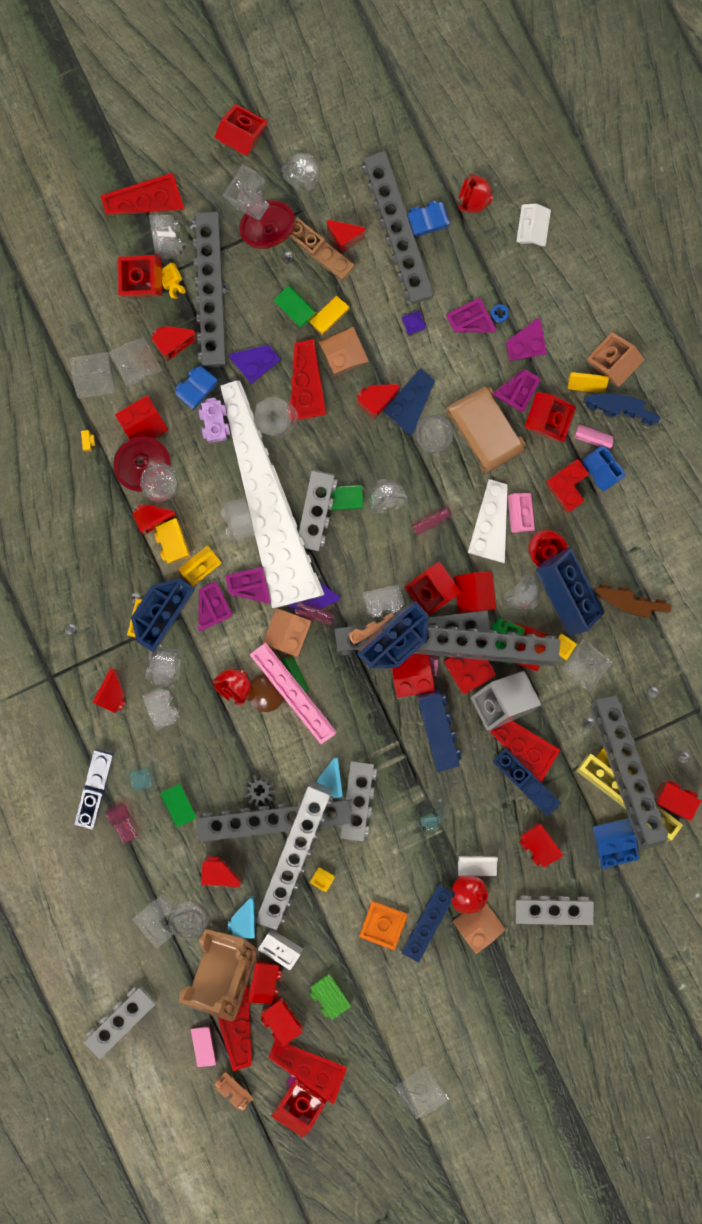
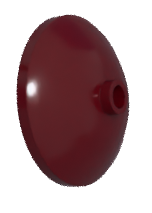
[239,200,295,249]
[113,436,171,492]

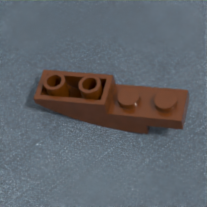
[594,584,671,618]

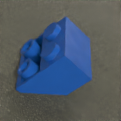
[592,818,639,869]

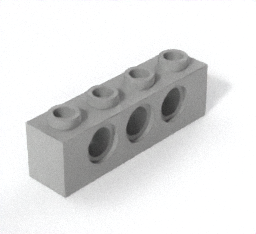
[299,470,338,551]
[341,761,377,841]
[514,895,594,925]
[84,986,157,1059]

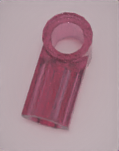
[105,803,138,844]

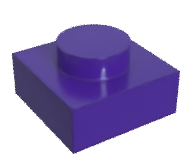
[401,311,426,336]

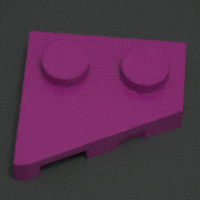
[446,298,496,333]
[506,318,547,362]
[492,369,541,412]
[225,567,271,604]
[198,582,233,632]

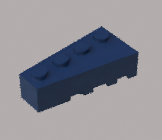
[416,685,462,772]

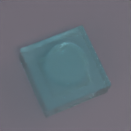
[129,768,153,792]
[420,816,441,830]

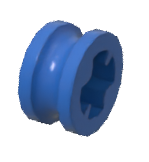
[491,304,508,323]

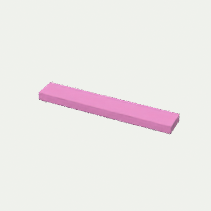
[250,642,337,744]

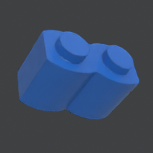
[407,201,450,238]
[175,365,218,411]
[582,445,625,491]

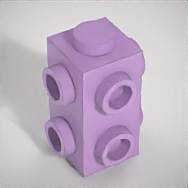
[199,398,230,443]

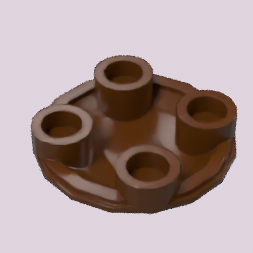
[248,674,284,712]

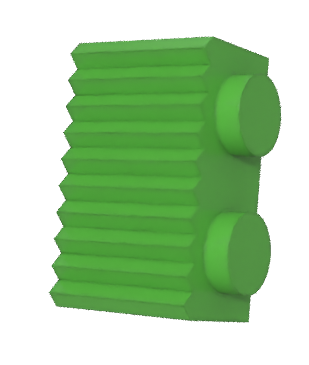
[309,973,351,1020]

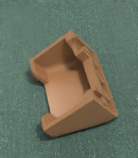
[445,386,526,475]
[179,929,257,1021]

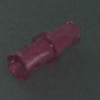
[412,507,451,536]
[295,602,334,626]

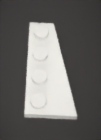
[468,479,507,563]

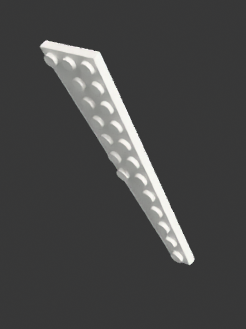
[221,381,324,608]

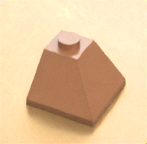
[319,327,369,377]
[452,903,506,954]

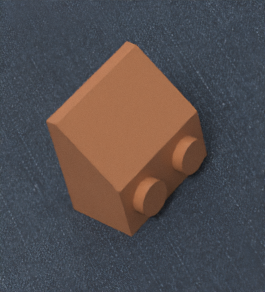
[586,332,645,387]
[263,608,312,657]

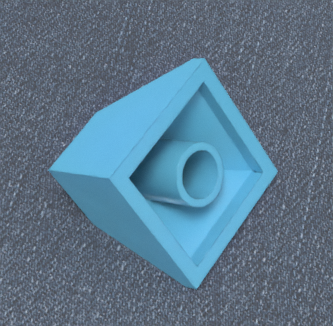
[317,758,343,798]
[228,896,256,938]

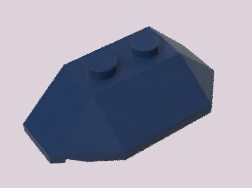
[131,578,195,652]
[357,601,429,668]

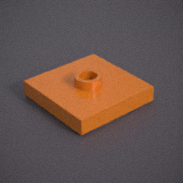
[359,901,408,951]

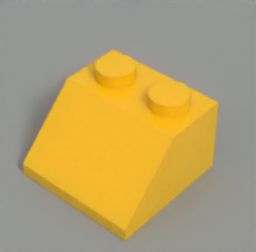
[154,519,191,565]

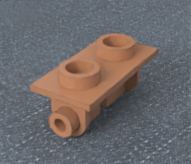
[214,1072,254,1111]

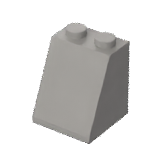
[470,671,541,732]

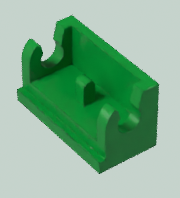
[274,286,318,328]
[159,784,196,828]

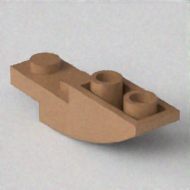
[289,218,355,281]

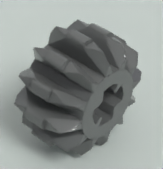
[243,774,276,807]

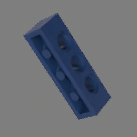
[401,884,455,963]

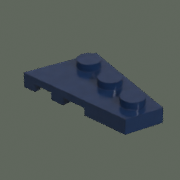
[383,368,435,437]

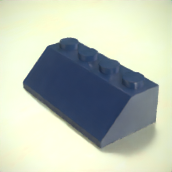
[536,547,604,636]

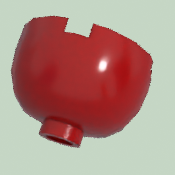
[458,174,493,213]
[528,529,568,567]
[212,669,251,706]
[452,875,488,914]

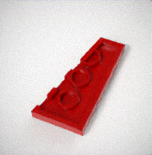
[100,173,185,215]
[289,339,327,422]
[484,721,560,782]
[217,985,252,1071]
[268,1041,347,1105]

